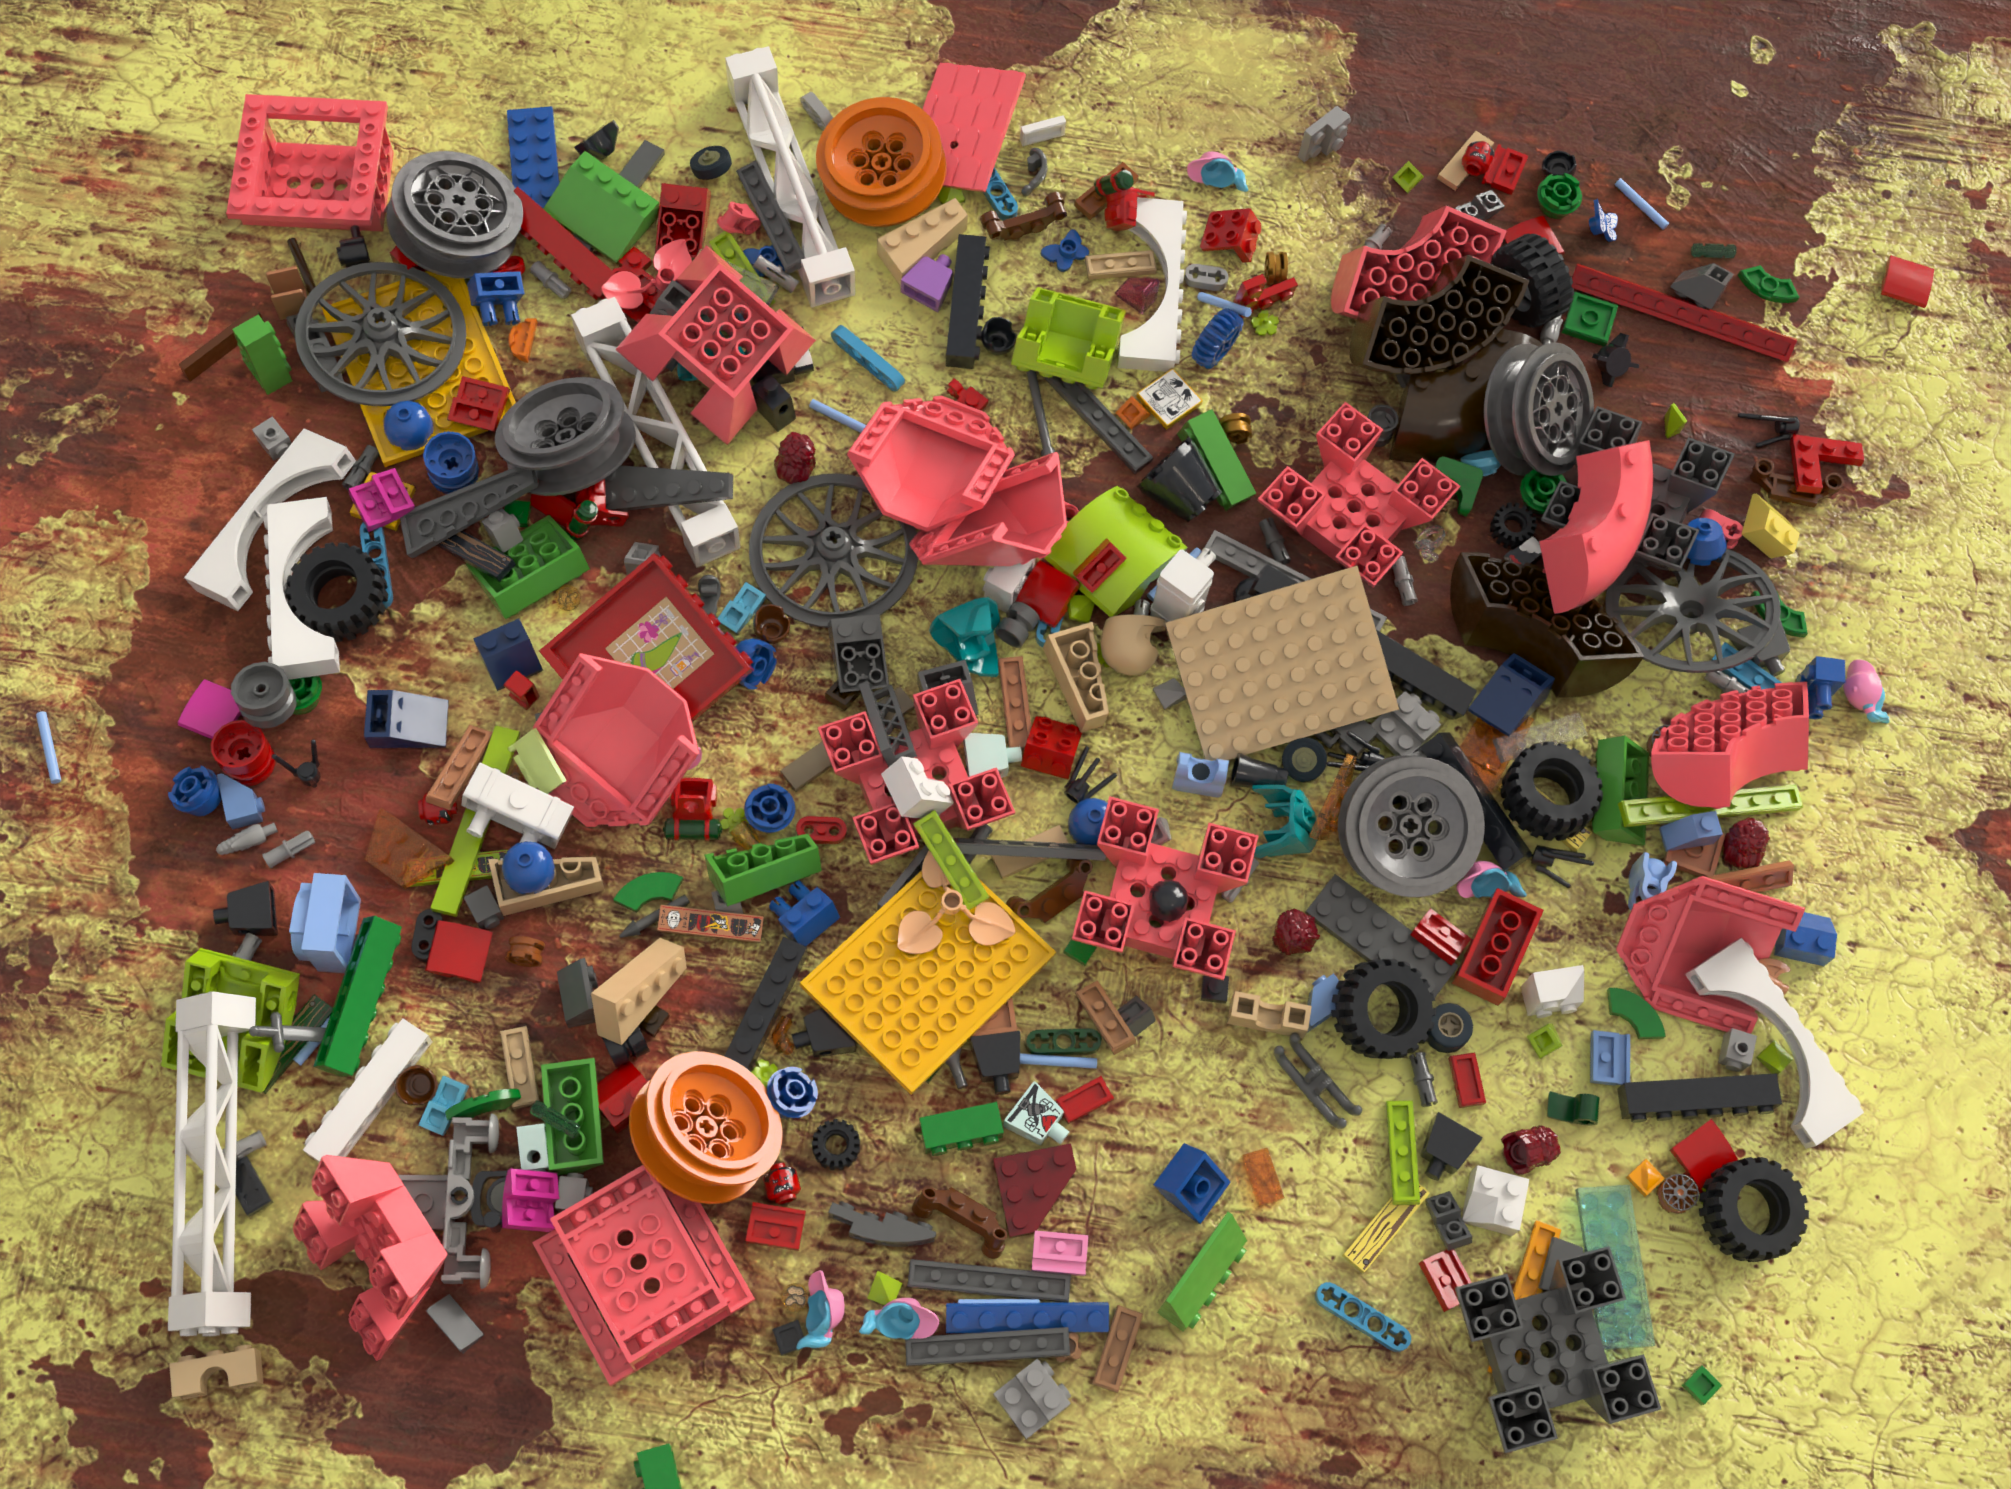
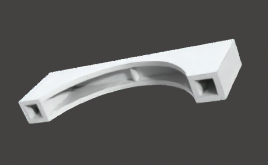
[1117,197,1187,372]
[184,429,356,611]
[263,497,340,680]
[1685,938,1864,1149]

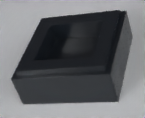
[772,1320,805,1356]

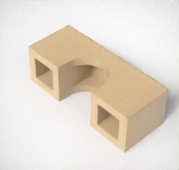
[1227,991,1312,1039]
[169,1345,264,1400]

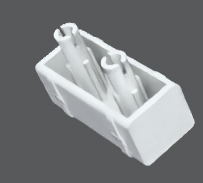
[1150,548,1216,622]
[461,763,574,849]

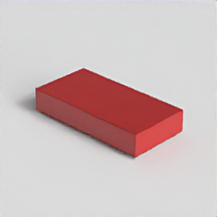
[1448,1052,1486,1108]
[1055,1076,1114,1124]

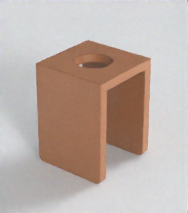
[266,266,307,320]

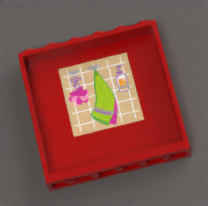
[539,553,754,722]

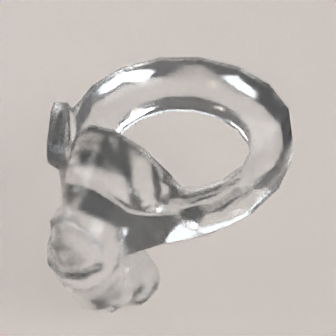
[1414,525,1446,563]

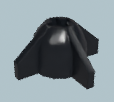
[574,120,619,160]
[1592,333,1639,387]

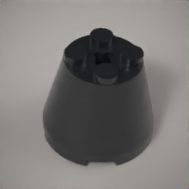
[1136,437,1222,522]

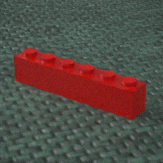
[514,186,615,301]

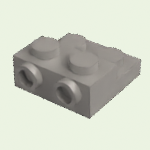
[1298,106,1351,162]
[1370,691,1441,756]
[993,1359,1071,1440]

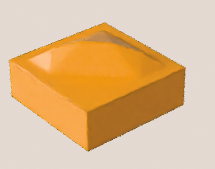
[1626,1159,1665,1197]

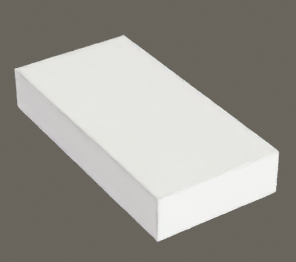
[1020,115,1066,146]

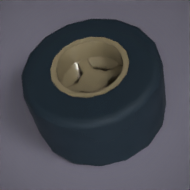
[1426,1003,1473,1053]

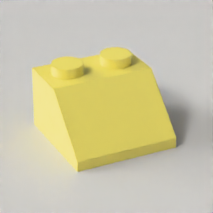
[1742,493,1800,559]

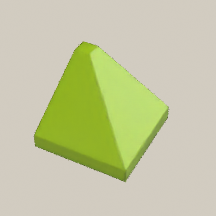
[1392,161,1424,193]
[937,187,965,205]
[1664,403,1687,438]
[1067,595,1094,624]
[1527,1024,1562,1059]
[1756,1040,1793,1075]
[867,1271,902,1306]

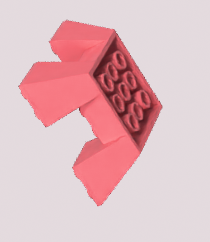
[615,245,816,445]
[1257,402,1460,588]
[817,679,1015,865]
[1072,796,1258,981]
[293,1155,448,1361]

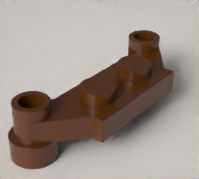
[980,192,1067,241]
[1750,458,1844,508]
[1006,859,1093,923]
[912,1186,1007,1259]

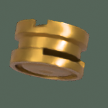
[1265,252,1288,285]
[1219,413,1253,445]

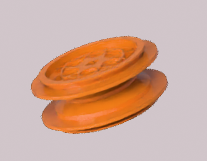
[816,97,947,227]
[629,1051,782,1204]

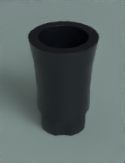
[1230,753,1288,788]

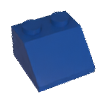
[1774,912,1837,966]
[1153,1143,1231,1224]

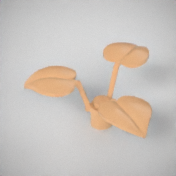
[897,850,1015,954]

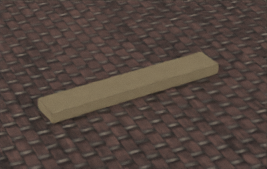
[780,687,915,792]

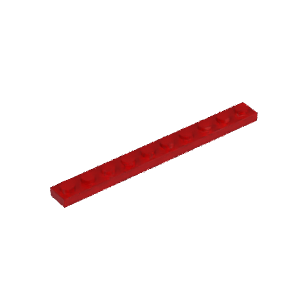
[1572,264,1797,362]

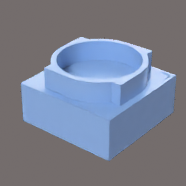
[289,873,361,973]

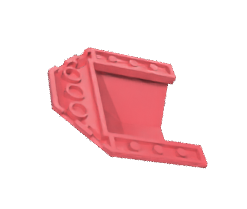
[847,396,1015,532]
[909,452,1067,566]
[533,653,699,827]
[1616,876,1805,1034]

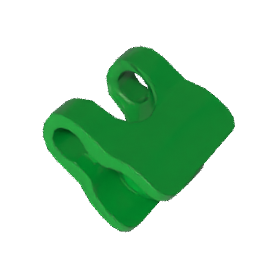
[1435,457,1483,517]

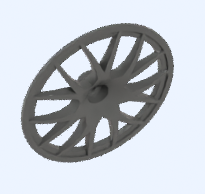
[295,262,467,406]
[749,473,918,628]
[1605,548,1781,673]

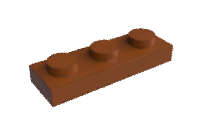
[1074,162,1139,220]

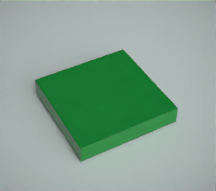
[1561,292,1618,346]

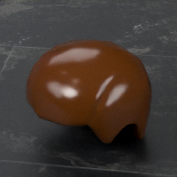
[753,604,790,644]
[395,1065,439,1105]

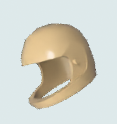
[1101,615,1166,676]

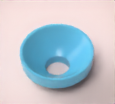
[1461,450,1501,476]

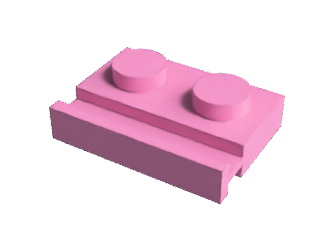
[1031,1231,1088,1276]

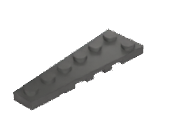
[605,466,733,511]
[400,467,538,558]

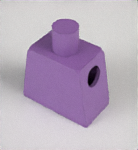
[901,254,953,312]

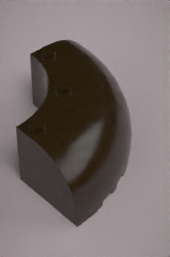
[1349,255,1530,375]
[1389,329,1543,463]
[1450,552,1644,698]

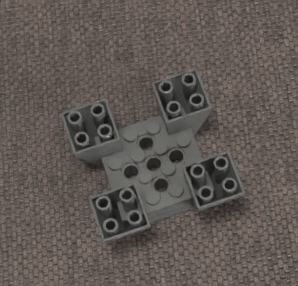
[1541,406,1735,571]
[1455,1246,1662,1453]

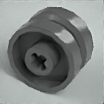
[231,662,296,729]

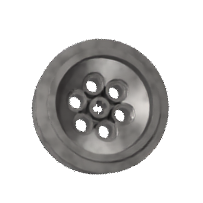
[387,151,523,278]
[1484,342,1594,476]
[495,377,636,496]
[1338,755,1485,897]

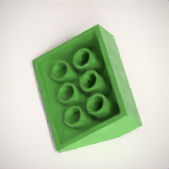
[543,151,659,264]
[466,515,590,619]
[1157,1212,1247,1332]

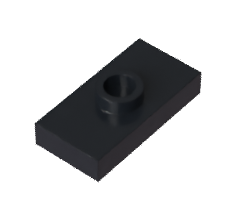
[235,1156,274,1217]

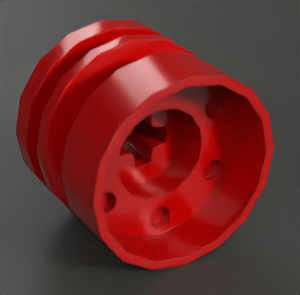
[211,720,276,787]

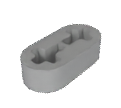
[800,92,833,131]
[1184,264,1229,291]

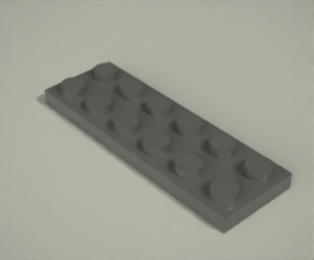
[1305,874,1458,997]

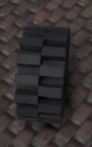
[1490,503,1537,549]
[812,1119,860,1171]

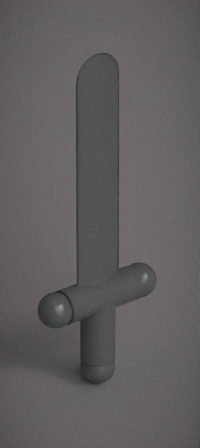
[249,1012,326,1053]

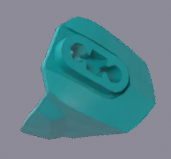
[929,597,1000,677]
[1252,785,1320,858]

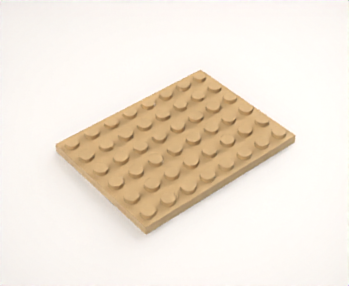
[1165,566,1399,761]

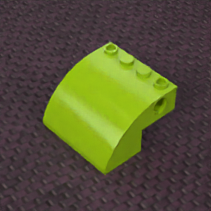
[1011,287,1127,389]
[1044,486,1188,617]
[161,948,300,1093]

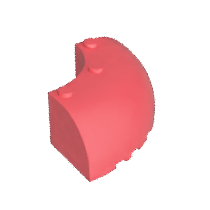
[1331,205,1507,319]
[1539,440,1653,614]
[1651,682,1809,809]

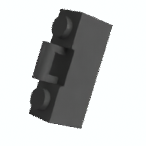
[1314,720,1378,758]

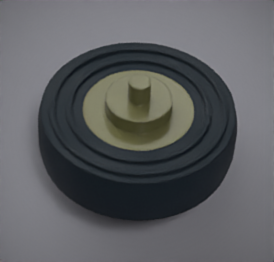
[690,146,732,180]
[1282,737,1327,782]

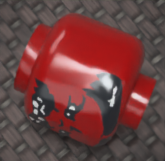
[1462,141,1495,176]
[418,793,458,825]
[763,1163,801,1205]

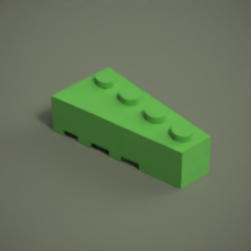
[232,315,292,395]
[1177,409,1256,511]
[704,834,822,907]

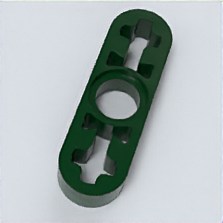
[1026,1028,1102,1055]

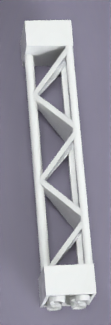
[725,46,855,307]
[571,297,740,568]
[168,992,256,1336]

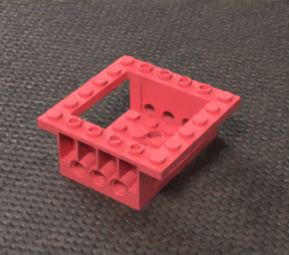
[226,94,394,232]
[532,1165,755,1386]

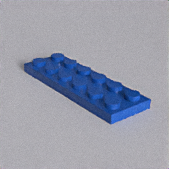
[507,106,560,230]

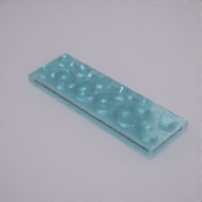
[1575,1185,1655,1350]

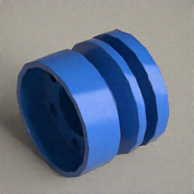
[423,431,479,494]

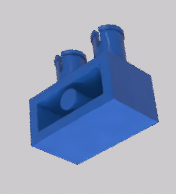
[467,272,525,326]
[1796,656,1845,720]
[769,880,840,946]

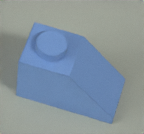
[217,773,265,829]
[1659,811,1723,852]
[1307,973,1339,1033]

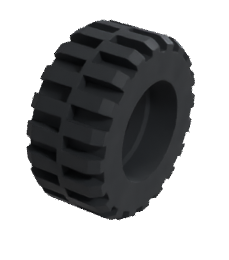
[1490,234,1574,328]
[285,542,388,642]
[1501,742,1603,841]
[1331,959,1436,1059]
[1699,1157,1809,1262]

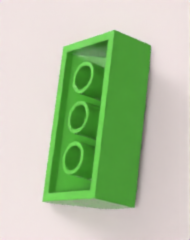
[1592,735,1649,846]
[541,1058,604,1176]

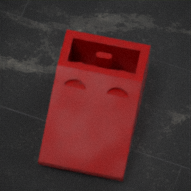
[655,183,711,258]

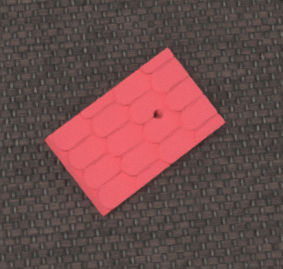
[903,63,1026,192]

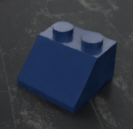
[473,618,543,691]

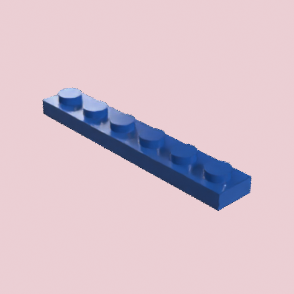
[946,1302,1109,1333]

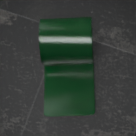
[1547,1091,1600,1126]

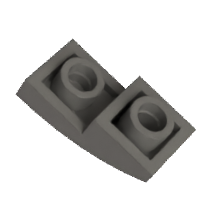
[1455,190,1505,221]
[1425,1191,1472,1251]

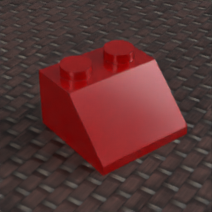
[597,1061,647,1134]

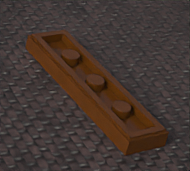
[179,307,264,382]

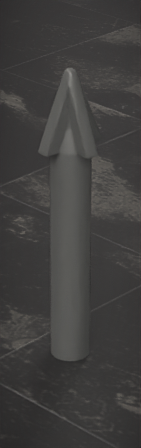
[619,895,690,938]

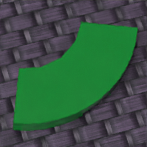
[1738,265,1800,303]
[1751,591,1808,637]
[613,872,684,913]
[1607,988,1666,1039]
[445,1089,521,1120]

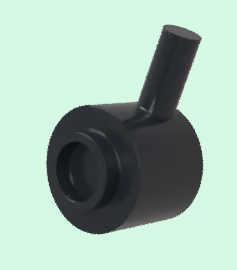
[336,225,371,268]

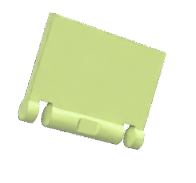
[508,728,566,794]

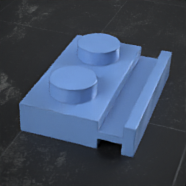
[1590,1030,1630,1086]

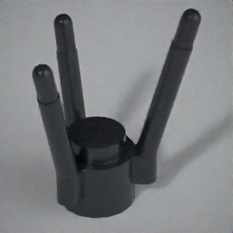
[1738,413,1800,448]
[1326,731,1384,771]
[272,739,321,788]
[1064,746,1117,804]
[1531,845,1594,888]

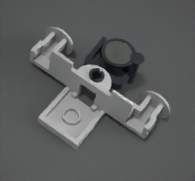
[398,1113,507,1289]

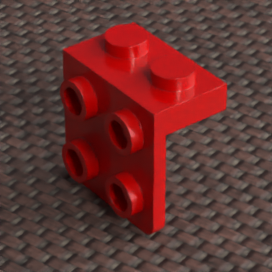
[1200,208,1261,263]
[1021,716,1082,780]

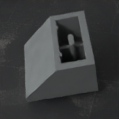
[1671,263,1734,309]
[917,660,979,716]
[557,958,598,1028]

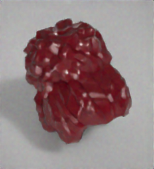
[774,432,816,484]
[1723,817,1770,870]
[1272,908,1320,956]
[1501,1125,1561,1175]

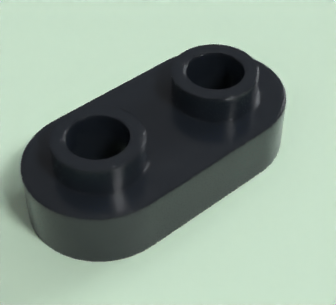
[411,909,444,962]

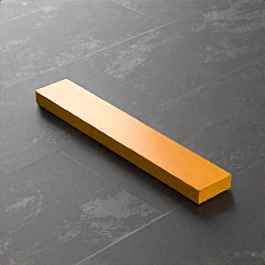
[1487,1220,1561,1373]

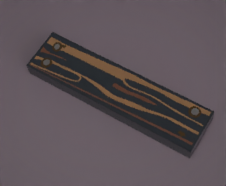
[436,531,516,582]

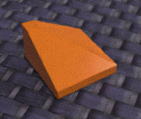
[1116,396,1151,430]

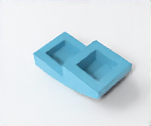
[717,582,766,634]
[418,1076,469,1136]

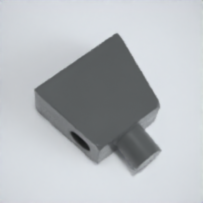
[1731,620,1790,677]

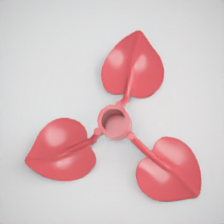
[601,239,692,310]

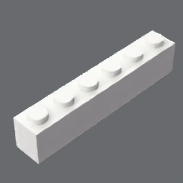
[303,1018,433,1162]

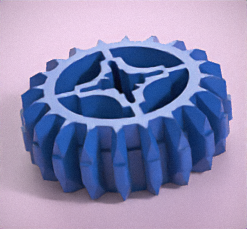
[1191,308,1244,369]

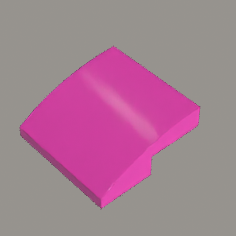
[349,468,415,532]
[178,679,241,739]
[502,1168,559,1232]

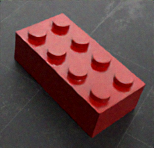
[1451,888,1544,1006]

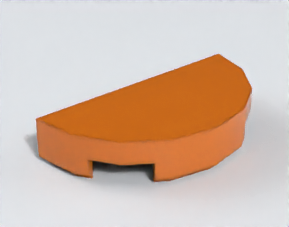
[508,318,538,363]

